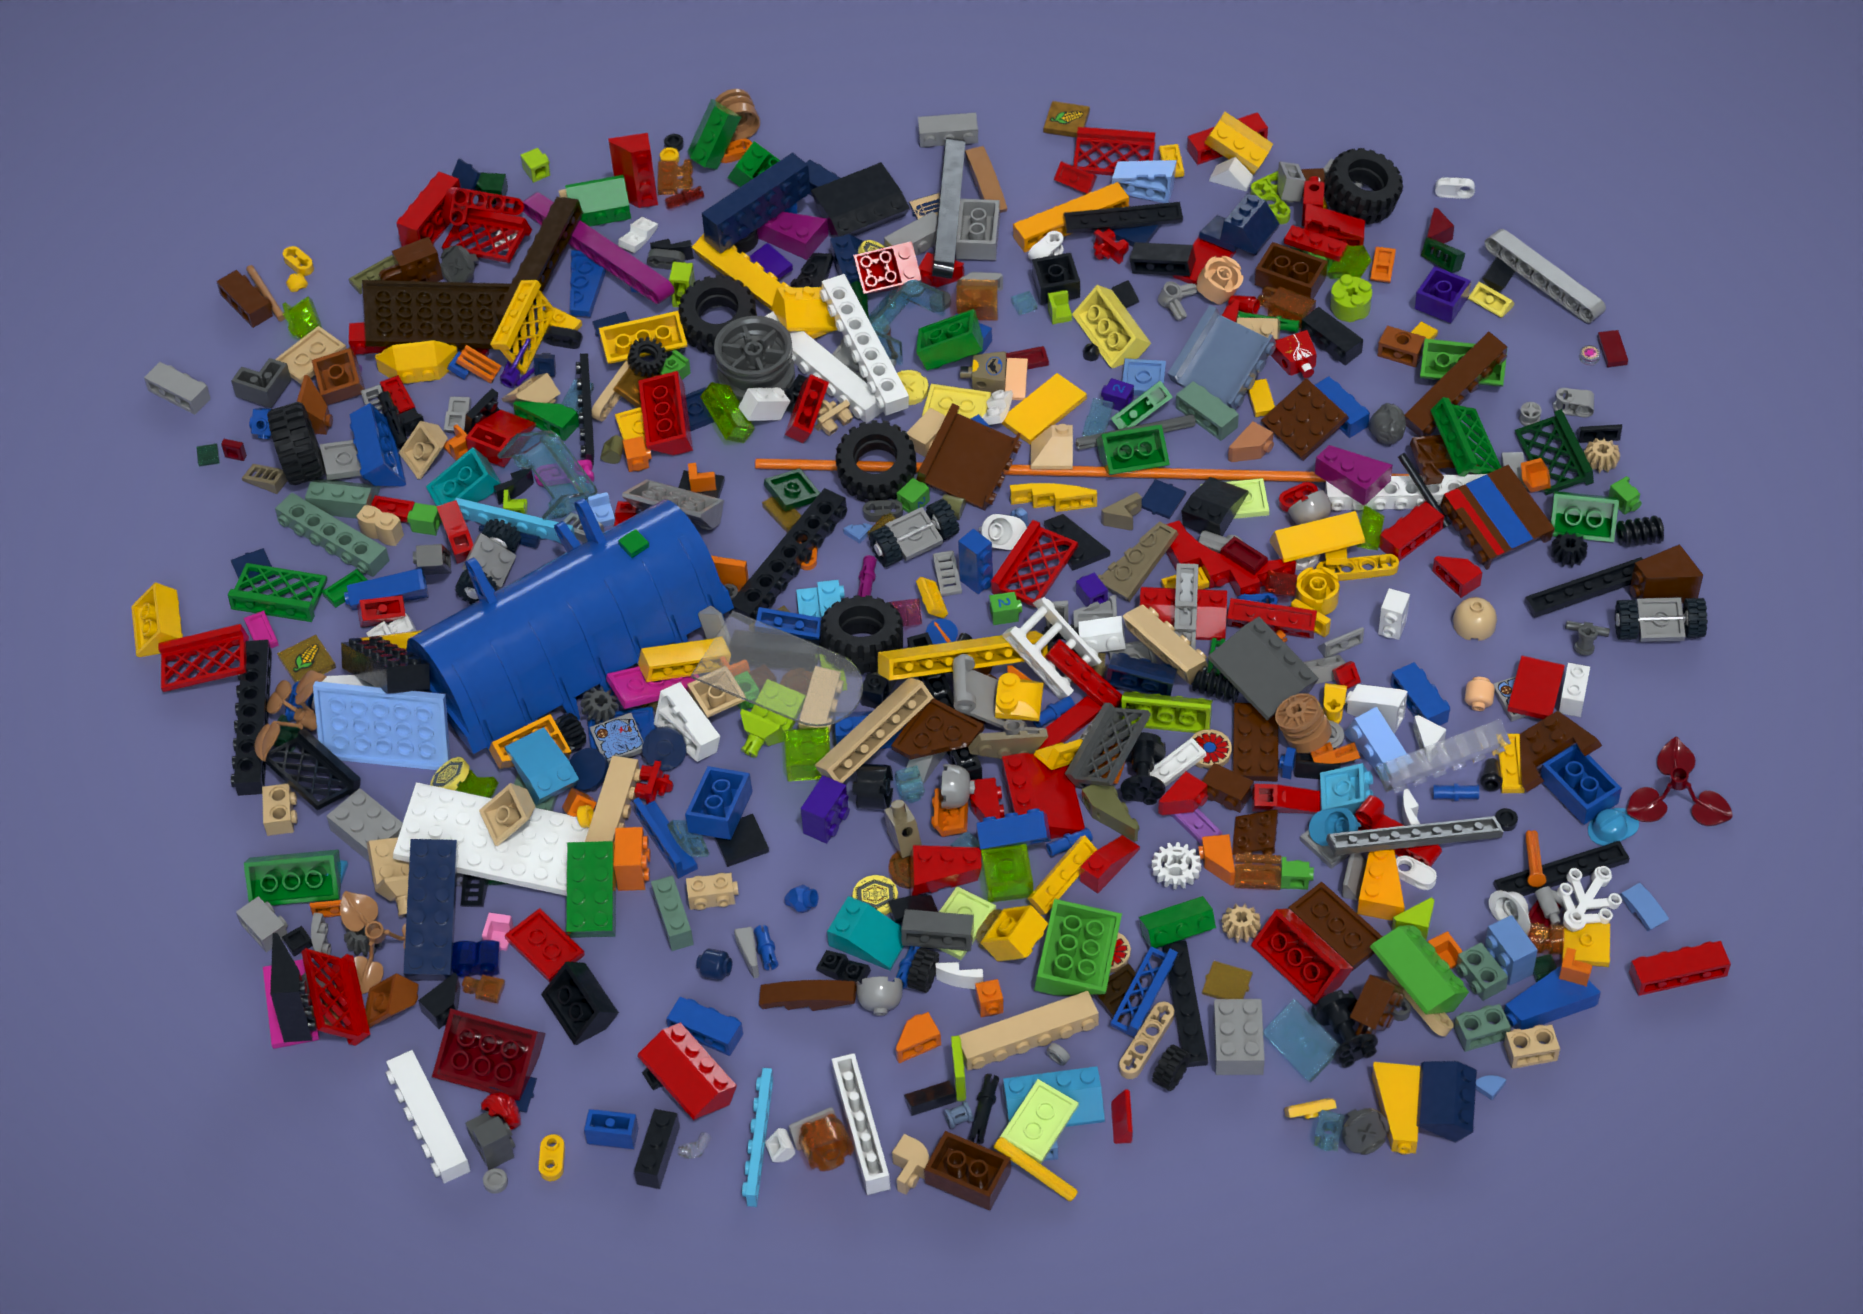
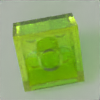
[784,727,831,782]
[981,844,1033,902]

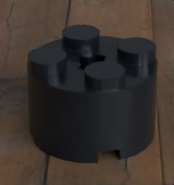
[852,764,893,809]

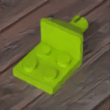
[740,680,806,758]

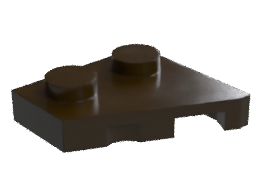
[1093,963,1143,1023]

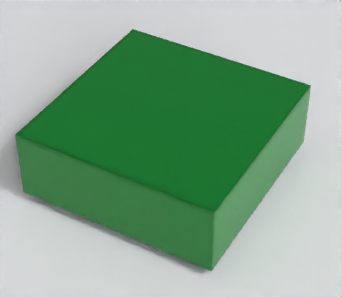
[618,529,649,558]

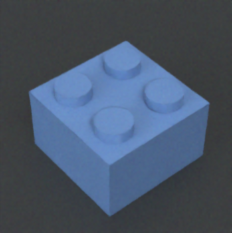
[1485,915,1538,986]

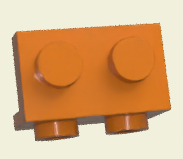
[931,788,968,837]

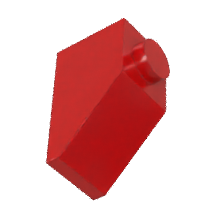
[919,252,964,288]
[1432,556,1482,598]
[357,595,406,627]
[1158,771,1208,815]

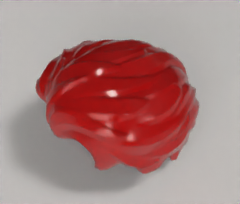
[481,1092,521,1130]

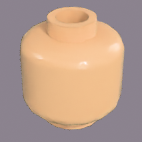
[1465,677,1495,711]

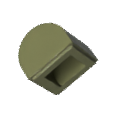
[601,435,624,464]
[942,494,966,520]

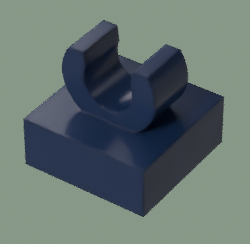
[533,353,556,377]

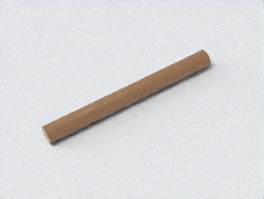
[246,265,285,321]

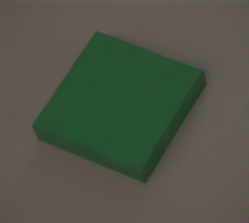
[764,468,820,511]

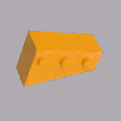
[489,714,571,769]
[1357,849,1405,921]

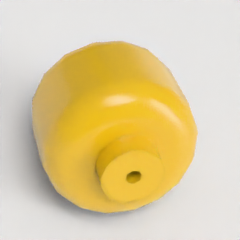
[286,273,308,292]

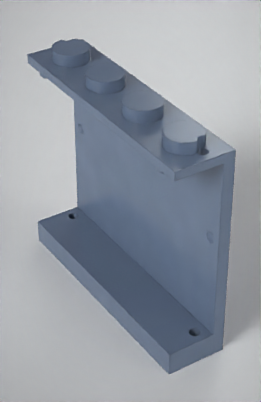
[1168,305,1276,410]

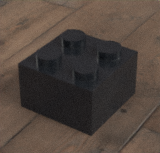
[1032,252,1080,305]

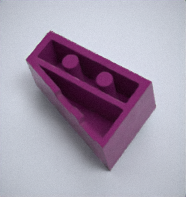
[757,212,829,260]
[1315,445,1393,506]

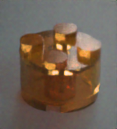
[798,1114,854,1171]

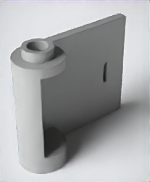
[953,654,1005,728]

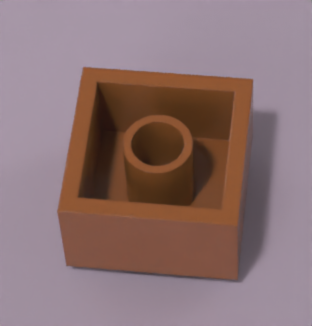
[312,348,365,405]

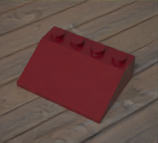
[432,1009,546,1101]

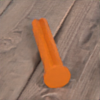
[1525,830,1546,887]

